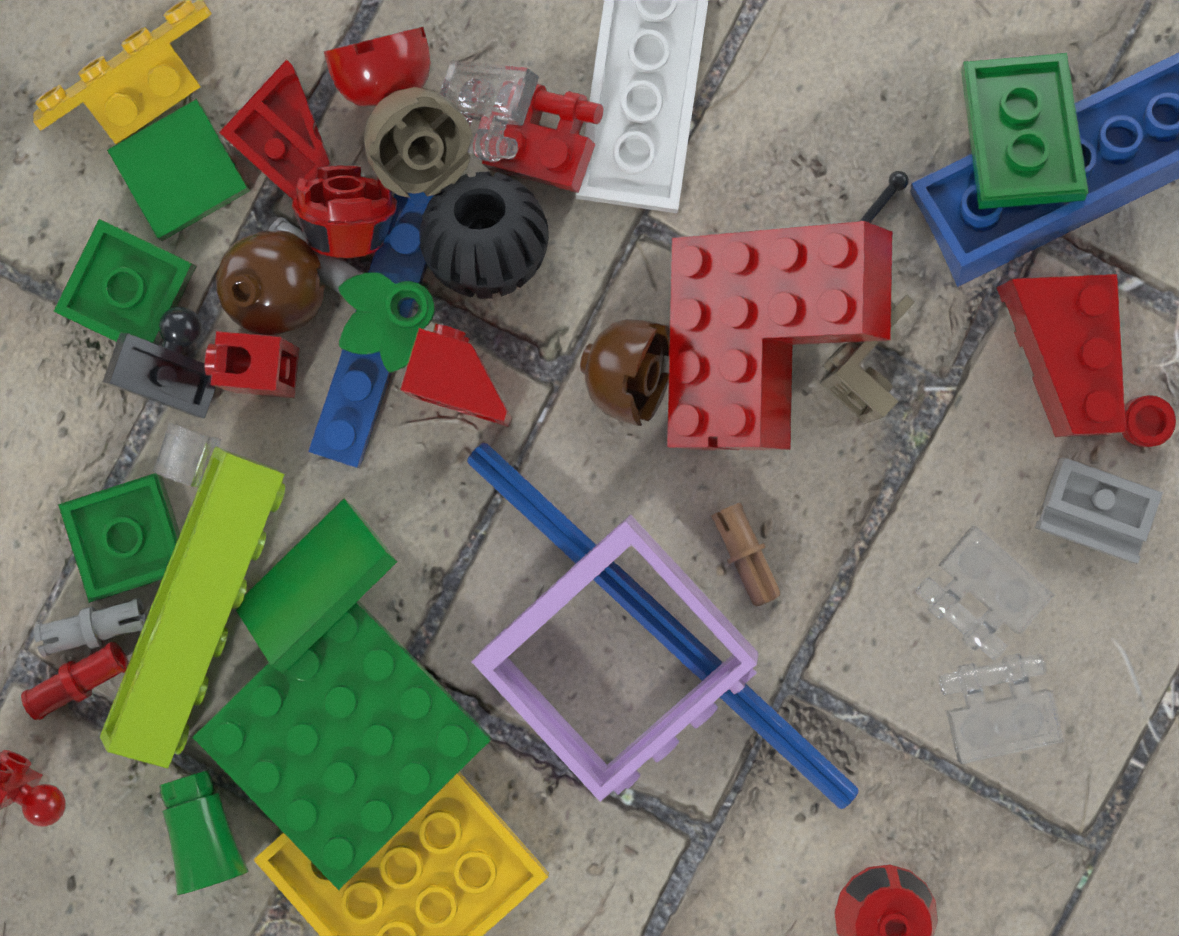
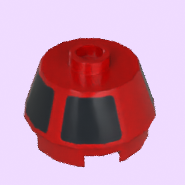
[292,165,397,258]
[834,864,938,936]

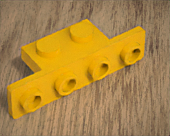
[33,0,212,144]

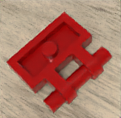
[482,82,604,193]

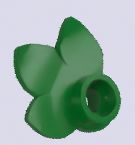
[338,272,435,373]

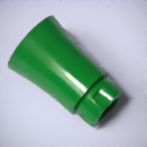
[159,770,249,895]

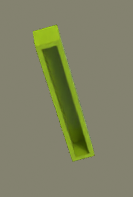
[100,446,285,769]

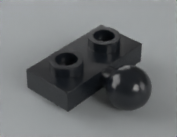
[103,306,216,419]

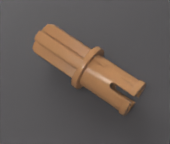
[711,502,780,606]

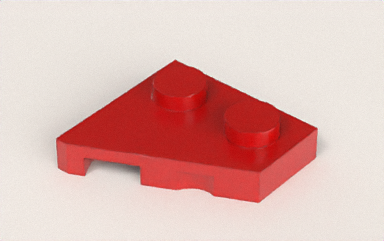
[219,60,332,200]

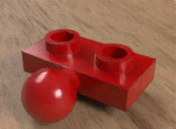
[0,750,66,827]

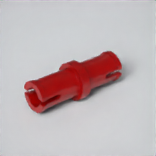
[21,642,129,721]

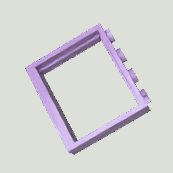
[471,514,758,802]

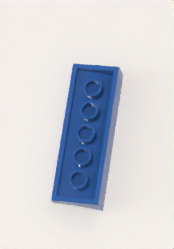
[910,52,1179,287]

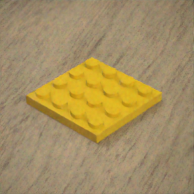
[253,771,549,936]

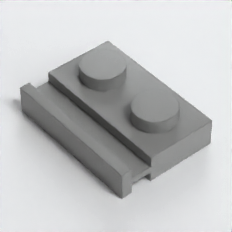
[1035,458,1163,564]

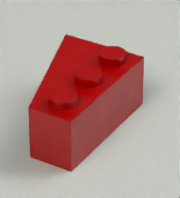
[996,274,1126,437]

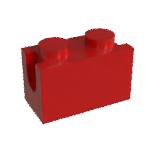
[205,331,300,399]

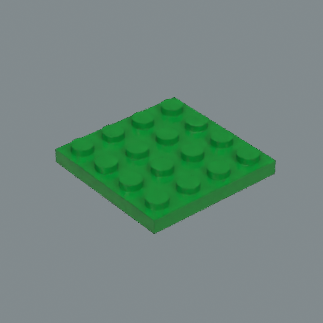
[192,600,492,890]

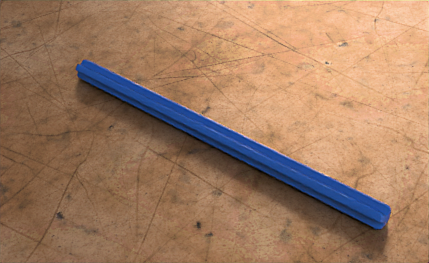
[467,442,859,809]

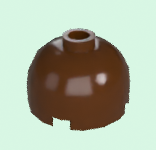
[216,230,325,336]
[580,319,670,426]

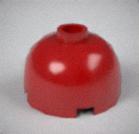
[324,26,431,106]

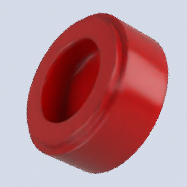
[1122,395,1176,447]

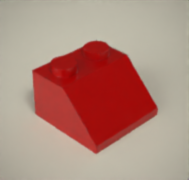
[400,323,512,427]

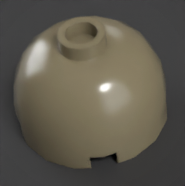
[363,87,473,197]

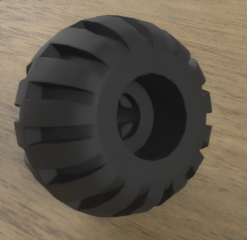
[419,171,549,299]

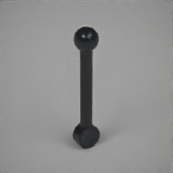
[859,171,909,223]

